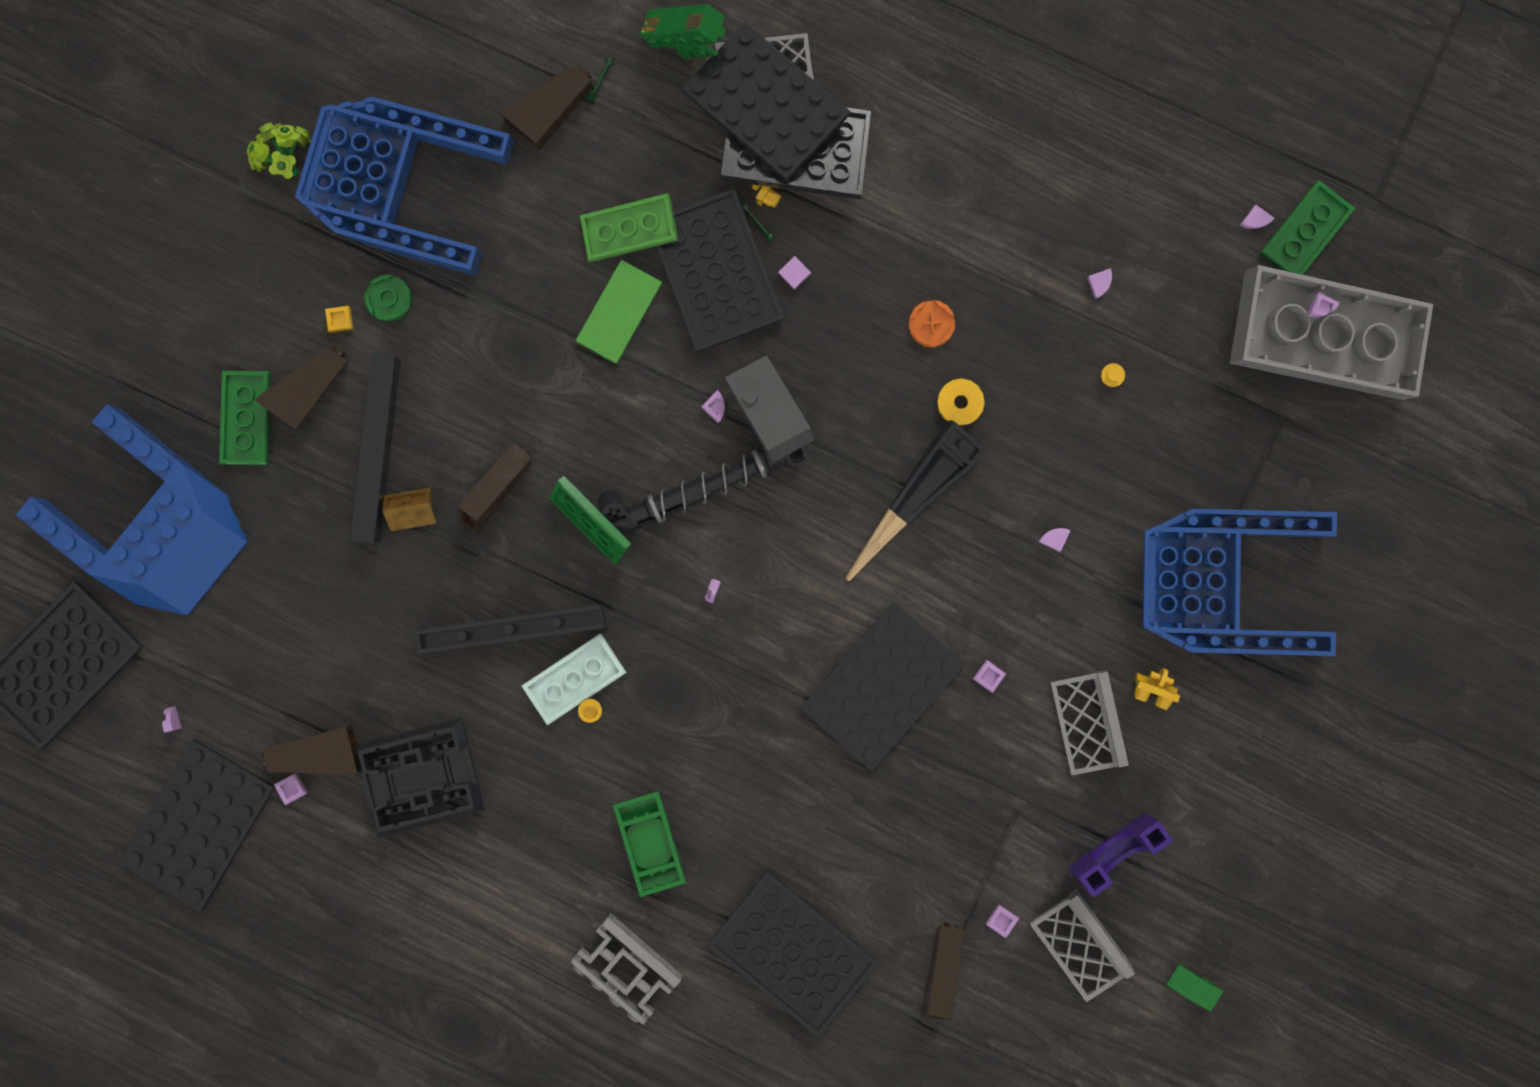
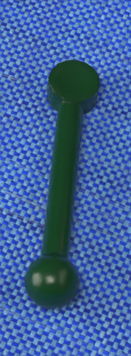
[587,57,614,102]
[741,202,775,242]

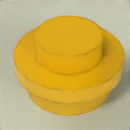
[1101,363,1125,387]
[578,699,602,723]

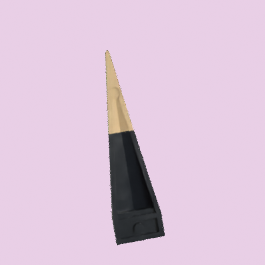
[845,420,985,581]

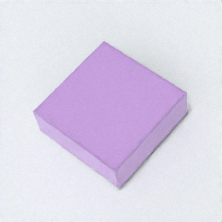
[778,256,811,290]
[972,660,1006,693]
[274,773,308,805]
[985,904,1019,938]

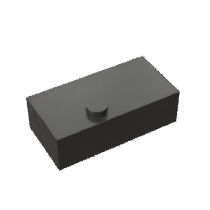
[725,355,814,463]

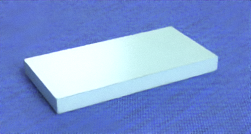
[522,633,627,725]

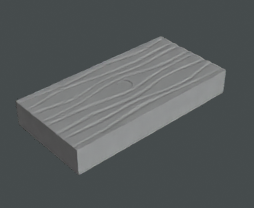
[1230,265,1433,400]

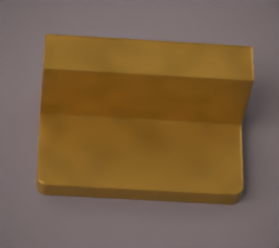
[382,488,437,531]

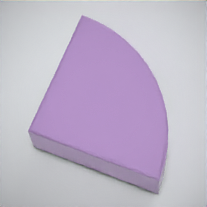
[1240,205,1275,229]
[1087,268,1112,299]
[1306,293,1340,318]
[702,390,725,424]
[1038,528,1071,552]
[705,579,721,604]
[162,706,182,733]

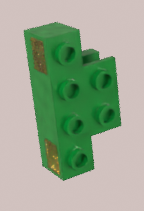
[640,4,726,59]

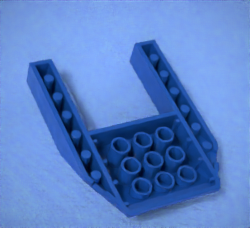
[295,97,514,276]
[16,404,248,615]
[1143,509,1337,656]

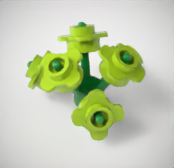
[247,122,311,179]

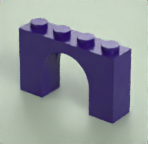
[1068,813,1173,898]

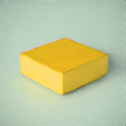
[325,306,354,333]

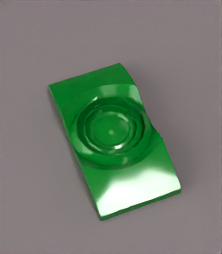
[613,791,686,897]

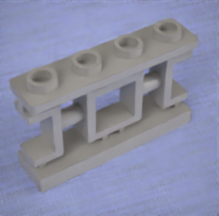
[571,913,682,1025]

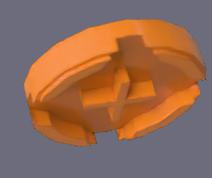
[908,300,955,348]

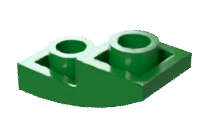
[1167,964,1224,1011]

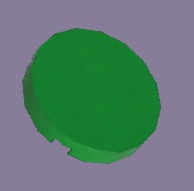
[364,274,413,322]

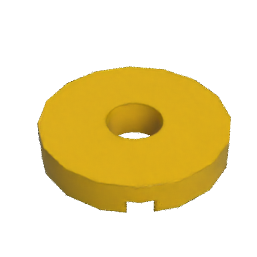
[937,379,985,426]

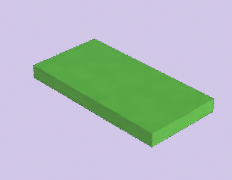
[580,193,679,262]
[576,260,663,364]

